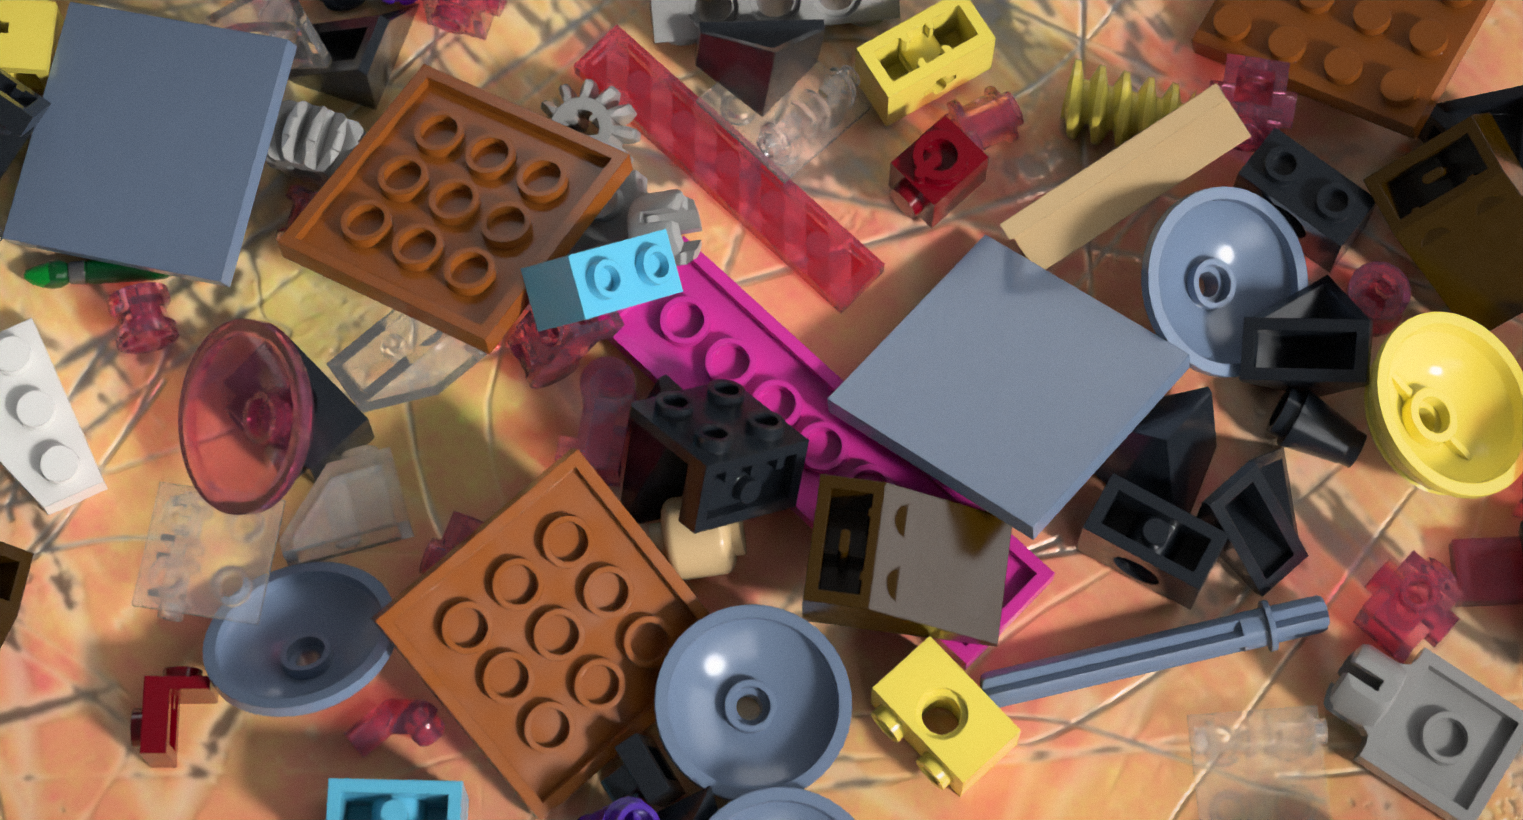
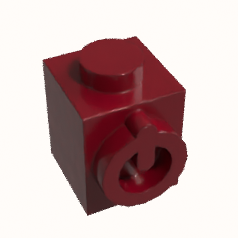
[889,115,989,228]

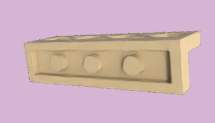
[1000,83,1251,270]

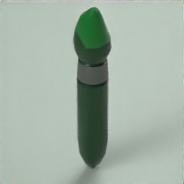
[23,259,171,289]

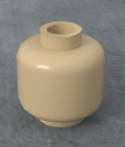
[649,496,746,581]

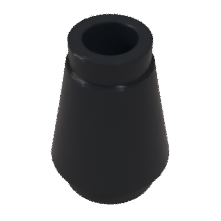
[1266,387,1367,468]

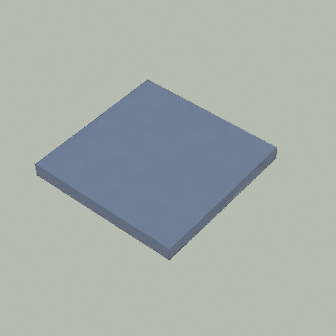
[2,2,297,287]
[827,234,1190,540]

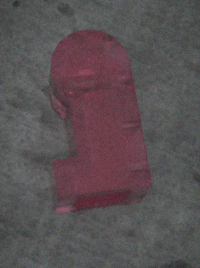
[507,308,625,389]
[555,356,637,487]

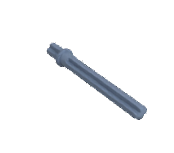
[980,595,1330,708]

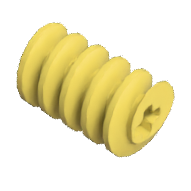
[1060,58,1197,148]

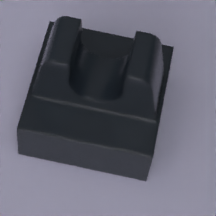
[600,733,686,808]

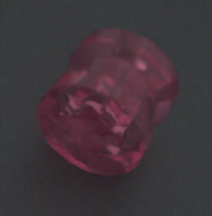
[1345,261,1411,337]
[106,282,180,354]

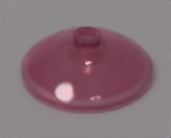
[178,319,314,515]

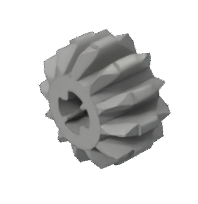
[540,79,641,163]
[265,100,366,187]

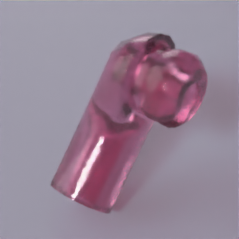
[343,698,445,758]

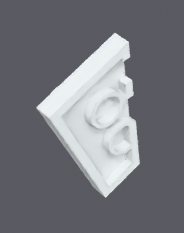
[0,318,108,515]

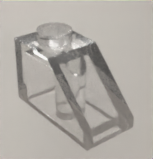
[326,309,487,413]
[279,445,415,566]

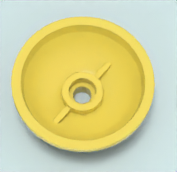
[1364,312,1523,499]

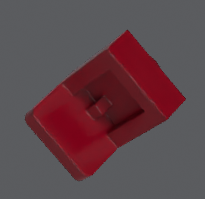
[130,666,219,768]

